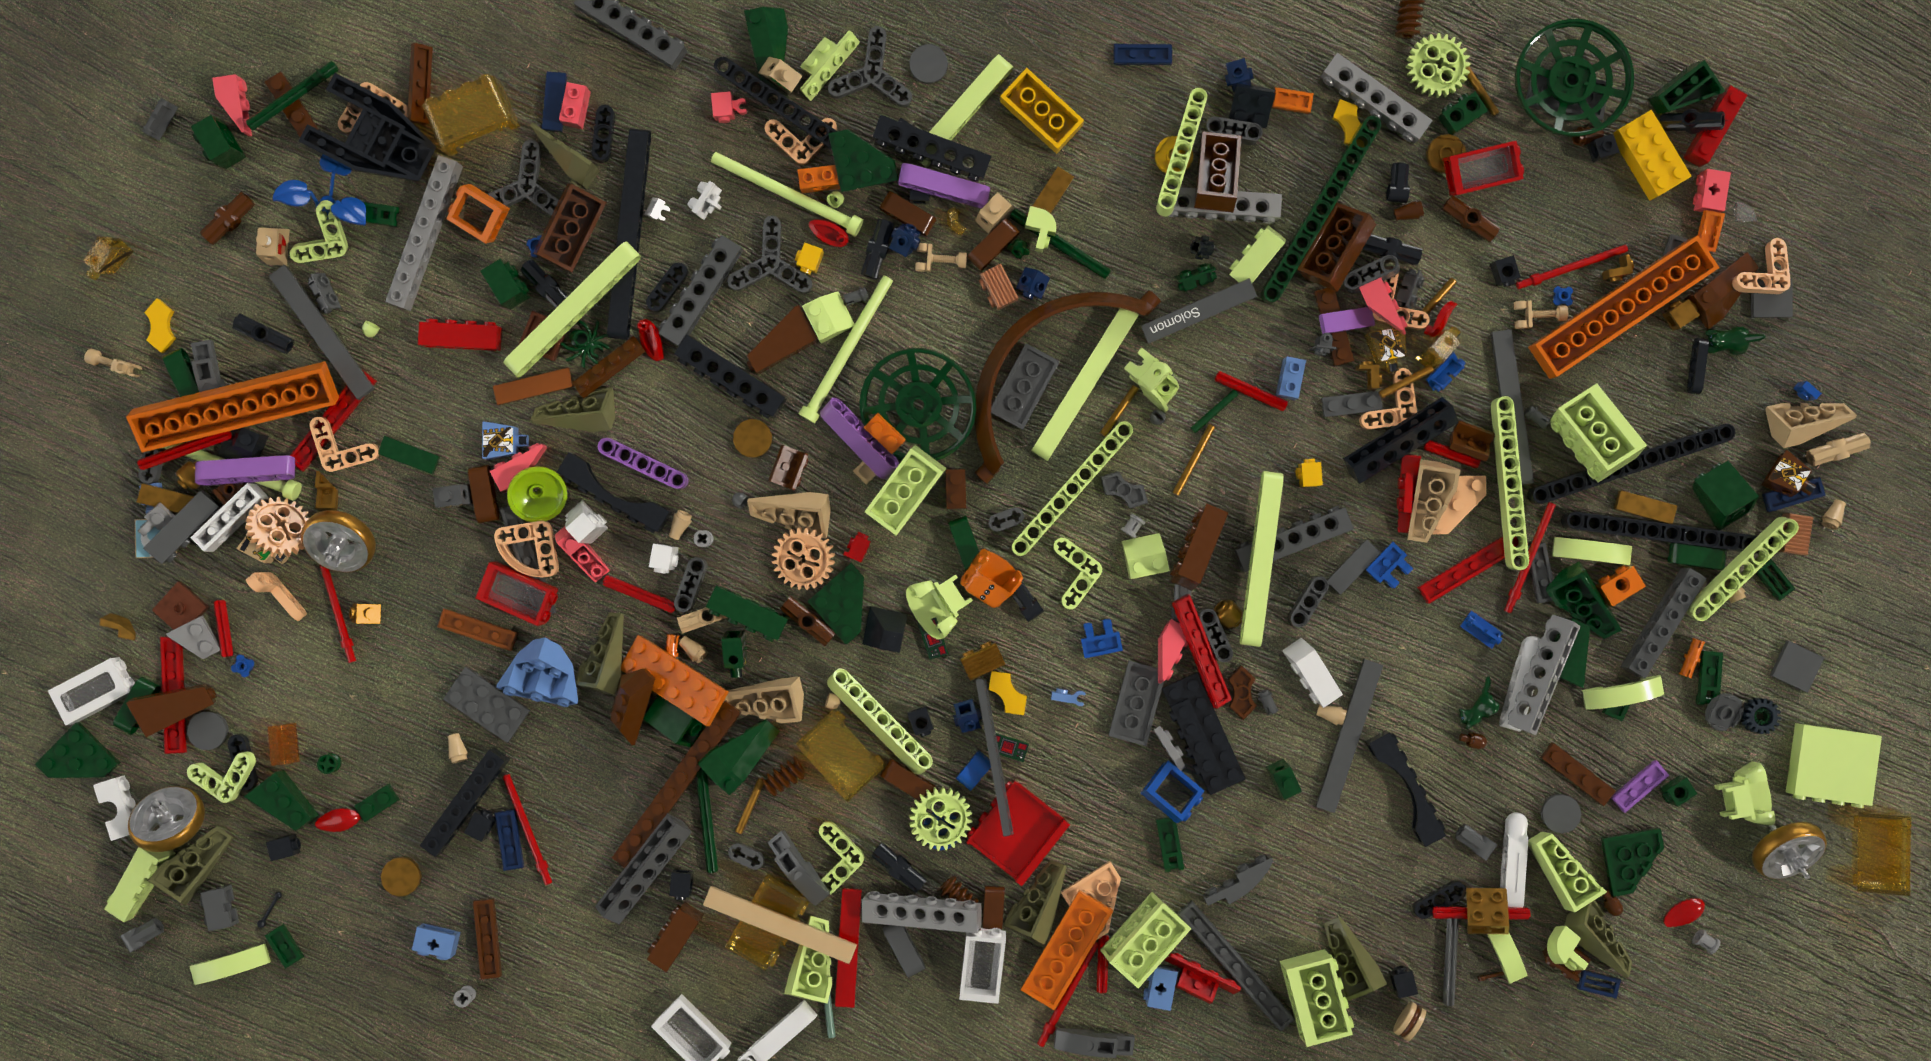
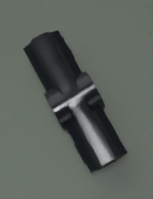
[1659,109,1725,134]
[861,218,894,280]
[1362,234,1422,266]
[520,259,568,308]
[232,313,294,354]
[871,842,927,893]

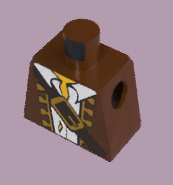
[1761,450,1816,497]

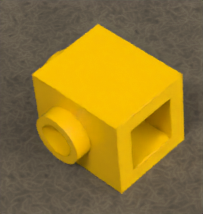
[795,242,824,275]
[1295,459,1323,487]

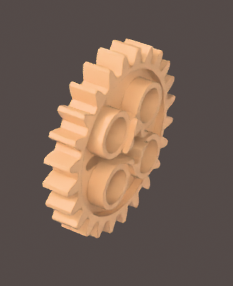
[245,497,309,558]
[772,527,835,590]

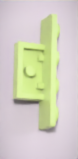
[800,30,860,101]

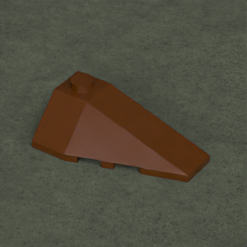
[1684,252,1759,330]

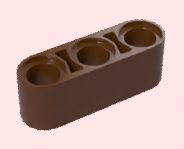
[879,191,937,237]
[967,218,1020,271]
[468,465,499,523]
[880,759,938,801]
[981,885,1005,943]

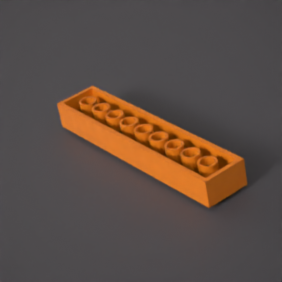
[1528,235,1720,379]
[126,361,339,452]

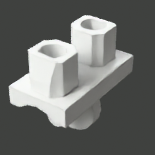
[687,181,722,220]

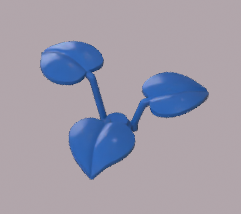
[273,157,366,226]

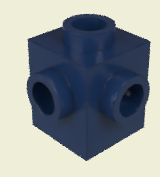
[1225,58,1254,92]
[889,223,921,257]
[1016,267,1050,300]
[953,699,982,733]

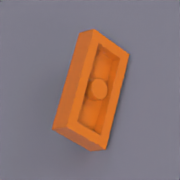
[864,413,906,454]

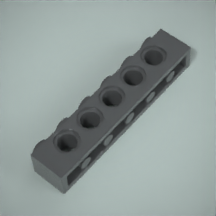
[573,0,687,71]
[659,235,744,346]
[1233,506,1354,572]
[1620,568,1707,678]
[595,813,692,925]

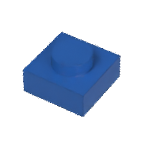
[1793,381,1822,401]

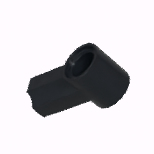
[1386,162,1410,203]
[1011,581,1044,622]

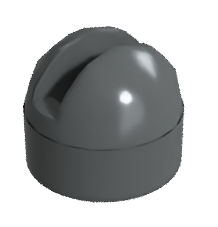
[1150,409,1166,425]
[732,492,749,509]

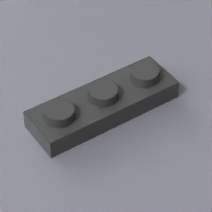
[1321,391,1383,418]

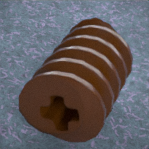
[1395,0,1425,39]
[761,756,805,796]
[936,876,979,917]

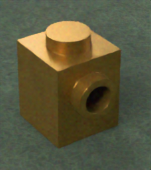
[1662,299,1699,331]

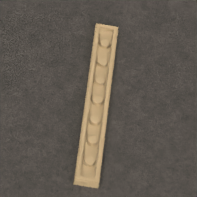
[703,886,857,964]

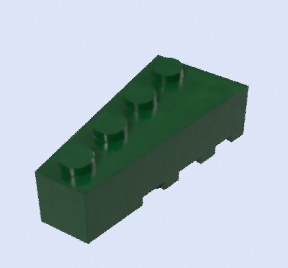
[706,585,789,642]

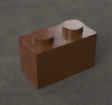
[946,469,966,510]

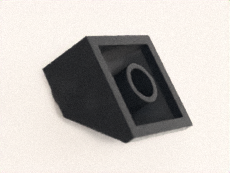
[217,427,269,459]
[862,606,908,653]

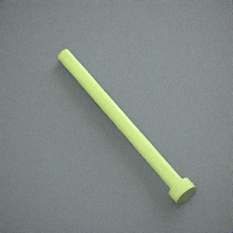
[711,152,864,237]
[798,275,893,424]
[163,443,302,501]

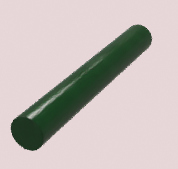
[1190,389,1239,433]

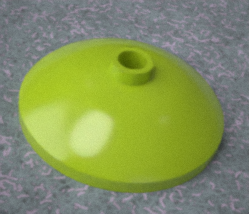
[507,466,567,522]

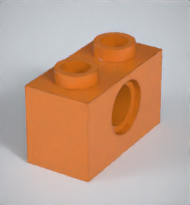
[797,165,840,194]
[1595,565,1646,607]

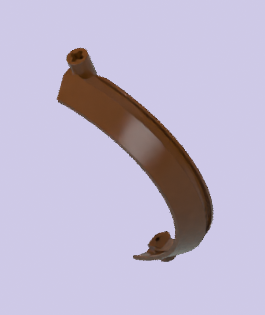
[974,290,1161,484]

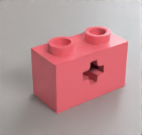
[559,82,591,130]
[1693,169,1731,213]

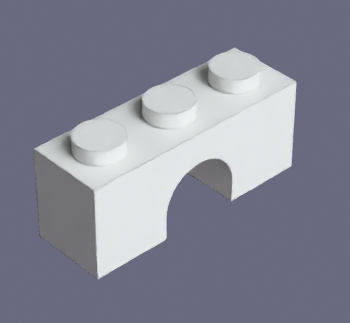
[93,775,136,841]

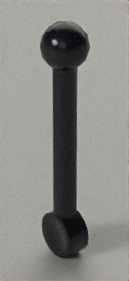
[257,891,282,928]

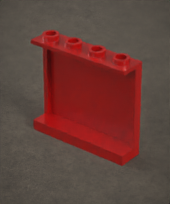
[966,779,1070,886]

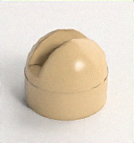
[825,693,840,709]

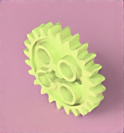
[1406,33,1471,98]
[909,786,973,851]

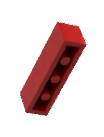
[1683,85,1748,167]
[418,319,502,351]

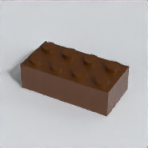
[1194,131,1242,213]
[533,183,607,272]
[1298,203,1377,292]
[1170,503,1228,591]

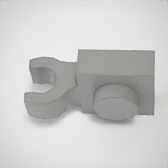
[138,503,175,537]

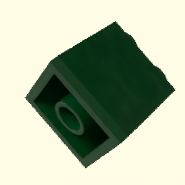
[1692,460,1759,531]
[643,694,706,748]

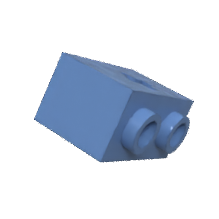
[1275,356,1306,401]
[412,923,461,960]
[1143,965,1178,1011]

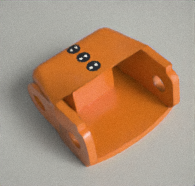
[960,549,1023,608]

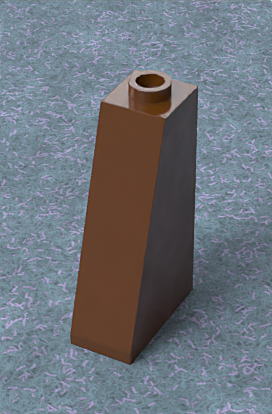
[746,305,819,375]
[126,684,217,737]

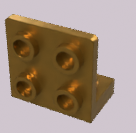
[1466,888,1509,934]

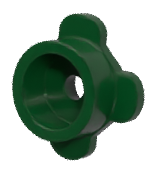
[1007,239,1030,259]

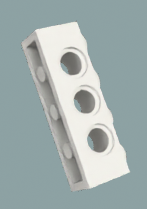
[190,483,269,552]

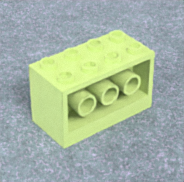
[1550,383,1647,483]
[865,445,946,535]
[1100,892,1191,988]
[1279,949,1354,1047]

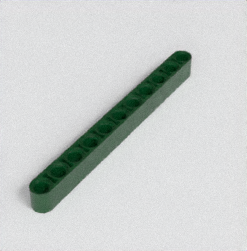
[1260,116,1381,304]

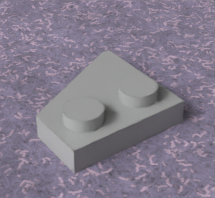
[166,615,220,659]
[1154,726,1186,771]

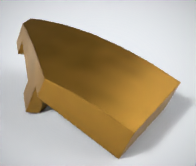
[315,471,338,510]
[99,613,136,640]

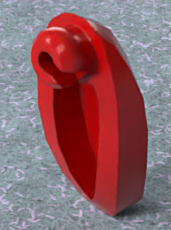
[809,219,849,247]
[1424,301,1458,338]
[637,319,664,361]
[315,808,361,832]
[1663,898,1705,927]

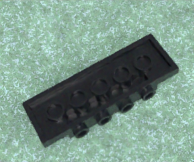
[1162,672,1246,795]

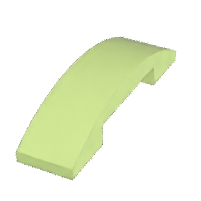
[1552,537,1632,565]
[1582,675,1664,710]
[1487,933,1528,984]
[189,943,271,985]

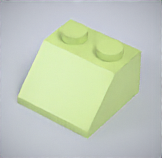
[802,291,855,343]
[1121,533,1170,579]

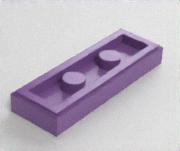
[1319,307,1375,334]
[1611,760,1670,813]

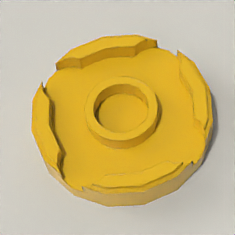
[1154,136,1193,173]

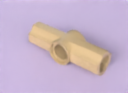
[1806,432,1871,467]
[677,607,728,634]

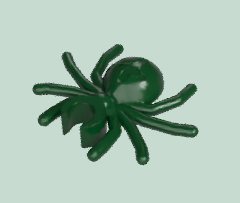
[560,320,610,368]

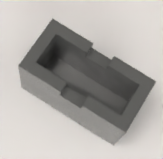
[200,884,239,931]

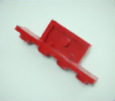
[1397,455,1421,533]
[1165,953,1241,1004]

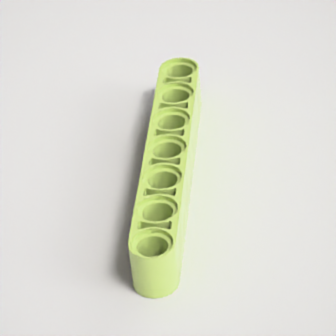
[912,54,1014,168]
[1156,88,1207,217]
[1686,517,1799,621]
[827,669,933,775]

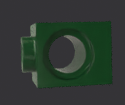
[1660,775,1697,807]

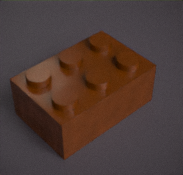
[647,902,704,972]

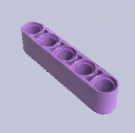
[898,163,990,208]
[820,398,899,479]
[598,438,689,489]
[195,456,295,485]

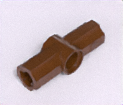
[200,191,256,245]
[1441,195,1500,243]
[780,596,836,646]

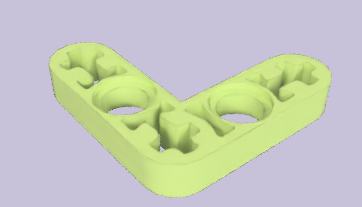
[290,200,348,263]
[1053,538,1102,609]
[187,751,256,803]
[819,821,864,895]

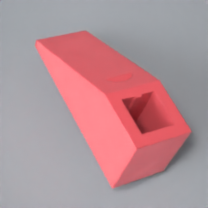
[212,74,252,137]
[1359,277,1407,335]
[490,443,547,493]
[555,526,610,583]
[1158,619,1188,684]

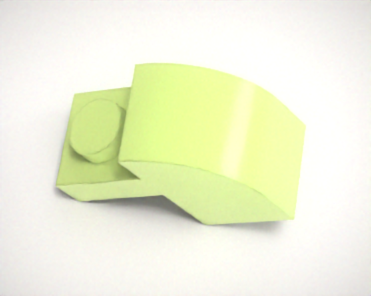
[1025,206,1056,253]
[1547,926,1588,971]

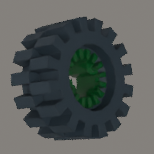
[1741,698,1781,734]

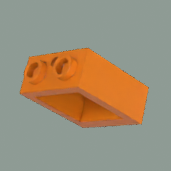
[446,184,510,244]

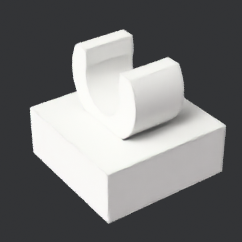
[644,197,670,221]

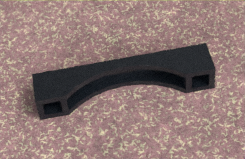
[557,452,672,534]
[1365,730,1446,847]

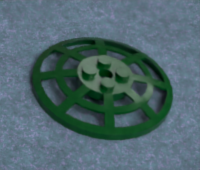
[1515,19,1634,137]
[859,348,976,461]

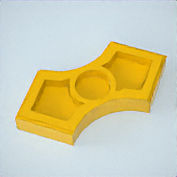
[1332,99,1364,148]
[144,298,176,353]
[988,671,1027,715]

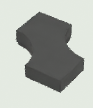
[1100,471,1148,509]

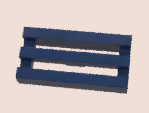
[1576,970,1621,999]

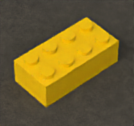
[1000,68,1084,154]
[1612,110,1692,201]

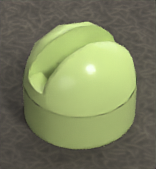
[827,191,844,208]
[362,321,380,337]

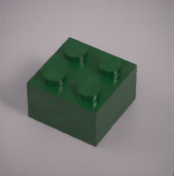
[191,115,246,169]
[480,259,530,310]

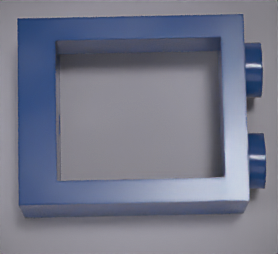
[1141,760,1205,823]

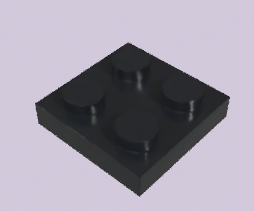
[1228,83,1275,129]

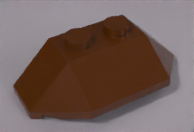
[610,668,655,745]

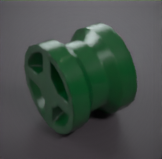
[317,753,342,774]

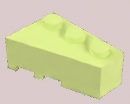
[1229,225,1286,283]

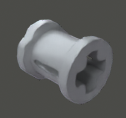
[1121,513,1146,539]
[694,530,714,547]
[1692,929,1721,955]
[453,985,476,1008]

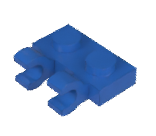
[1365,542,1413,589]
[1081,618,1123,658]

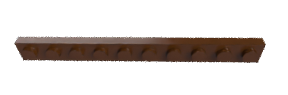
[612,700,742,868]

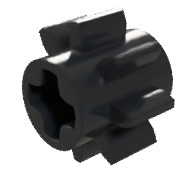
[1190,235,1214,260]

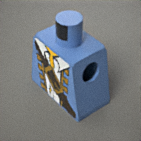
[482,422,529,460]

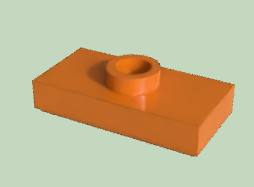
[1272,87,1314,114]
[1698,210,1725,252]

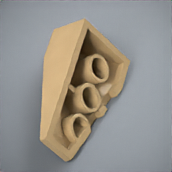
[1765,403,1857,448]
[1407,459,1460,543]
[747,492,831,538]
[723,677,804,723]

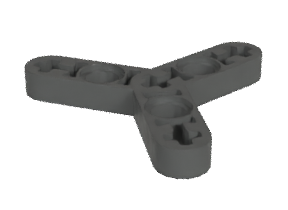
[828,26,912,107]
[482,140,559,216]
[727,216,813,294]

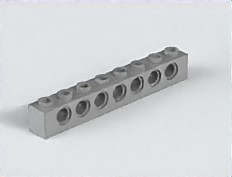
[385,155,463,311]

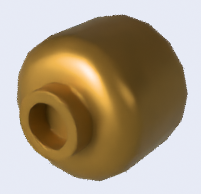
[176,461,200,489]
[1214,600,1243,629]

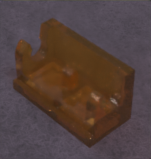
[268,723,300,766]

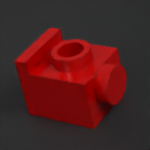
[843,532,871,563]

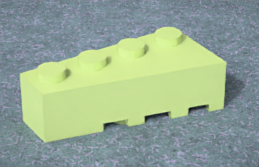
[1528,832,1607,912]
[104,847,176,922]

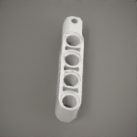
[1499,636,1540,732]
[1500,812,1528,908]
[737,1000,817,1061]

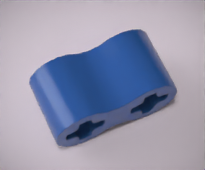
[955,750,991,791]

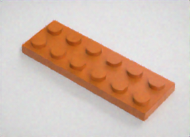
[621,635,729,726]
[1021,890,1113,1010]

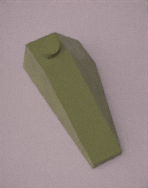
[530,387,615,432]

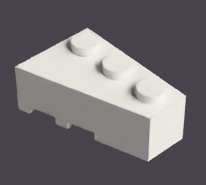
[565,500,608,544]
[1282,638,1343,708]

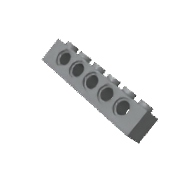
[1320,53,1433,144]
[1162,186,1282,224]
[1508,614,1580,735]
[862,891,981,933]

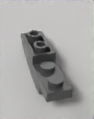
[191,340,225,392]
[767,830,830,906]
[1202,854,1273,906]
[1054,1028,1135,1058]

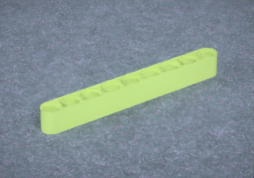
[503,242,641,377]
[1031,308,1139,461]
[1491,396,1529,570]
[1011,421,1133,556]
[1240,471,1284,647]

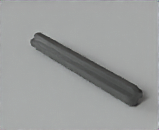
[1443,919,1459,1006]

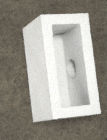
[649,544,679,574]

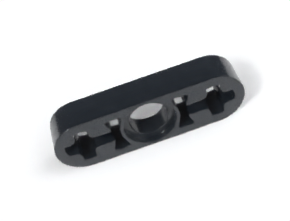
[592,105,615,163]
[646,262,688,312]
[1687,338,1709,395]
[228,734,258,790]
[1413,881,1466,919]

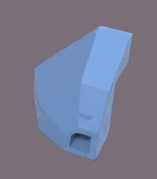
[496,637,578,707]

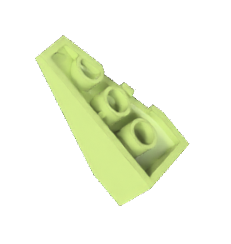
[784,916,832,1004]

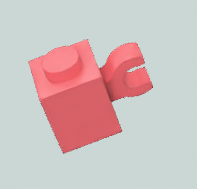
[711,91,747,123]

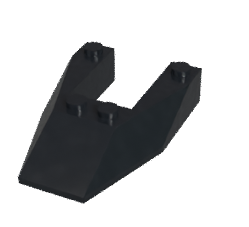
[298,73,437,182]

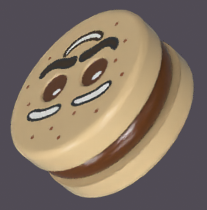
[1393,1002,1426,1041]

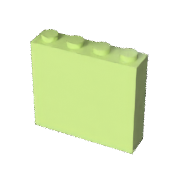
[1786,723,1882,808]

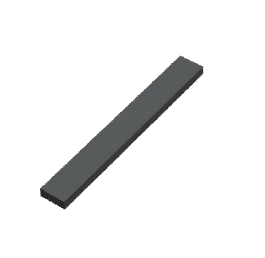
[269,265,375,400]
[1490,329,1534,485]
[1315,659,1383,813]
[976,679,1014,837]
[1177,900,1295,1032]

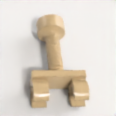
[915,243,967,272]
[1514,300,1568,329]
[84,348,142,378]

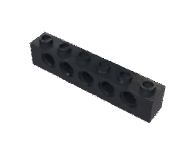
[872,114,991,182]
[674,334,787,419]
[1343,397,1459,484]
[420,748,510,857]

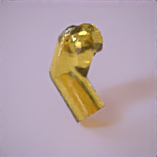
[946,207,966,237]

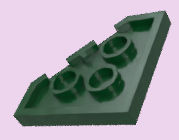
[829,129,899,192]
[808,563,864,645]
[35,722,121,778]
[1601,828,1664,897]

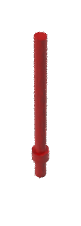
[1516,244,1628,290]
[1504,502,1556,613]
[319,565,356,663]
[502,774,552,885]
[1037,941,1099,1047]

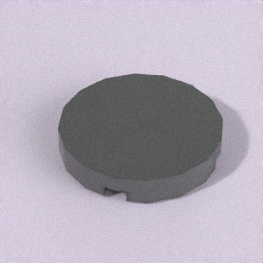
[909,44,948,84]
[1705,693,1744,731]
[187,711,229,750]
[1540,794,1581,833]

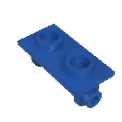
[1426,352,1466,392]
[1460,611,1503,649]

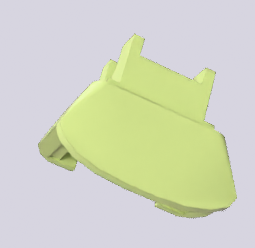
[1124,348,1179,413]
[906,575,973,639]
[1714,761,1776,825]

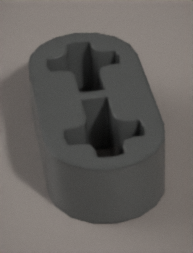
[139,449,163,484]
[988,507,1024,532]
[728,842,764,870]

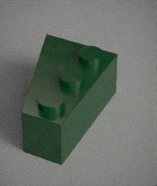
[1648,60,1726,114]
[1543,618,1590,688]
[244,770,319,831]

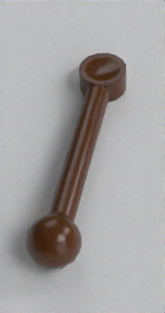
[1477,971,1505,981]

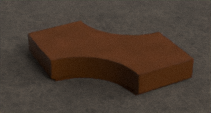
[1228,665,1256,720]

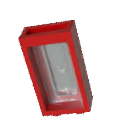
[1443,140,1524,196]
[475,561,559,626]

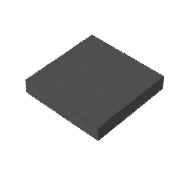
[1751,278,1793,318]
[1770,641,1824,693]

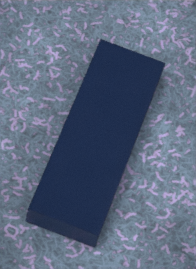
[1113,44,1172,65]
[542,71,567,132]
[1762,477,1826,512]
[495,809,524,871]

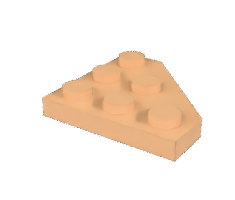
[1432,476,1486,534]
[1061,861,1121,939]

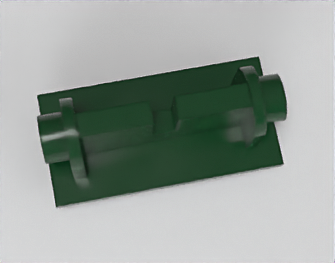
[1174,263,1217,292]

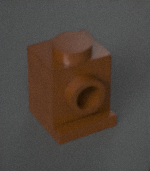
[213,483,247,505]

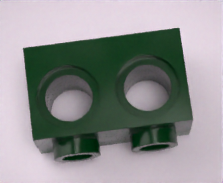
[1438,91,1488,135]

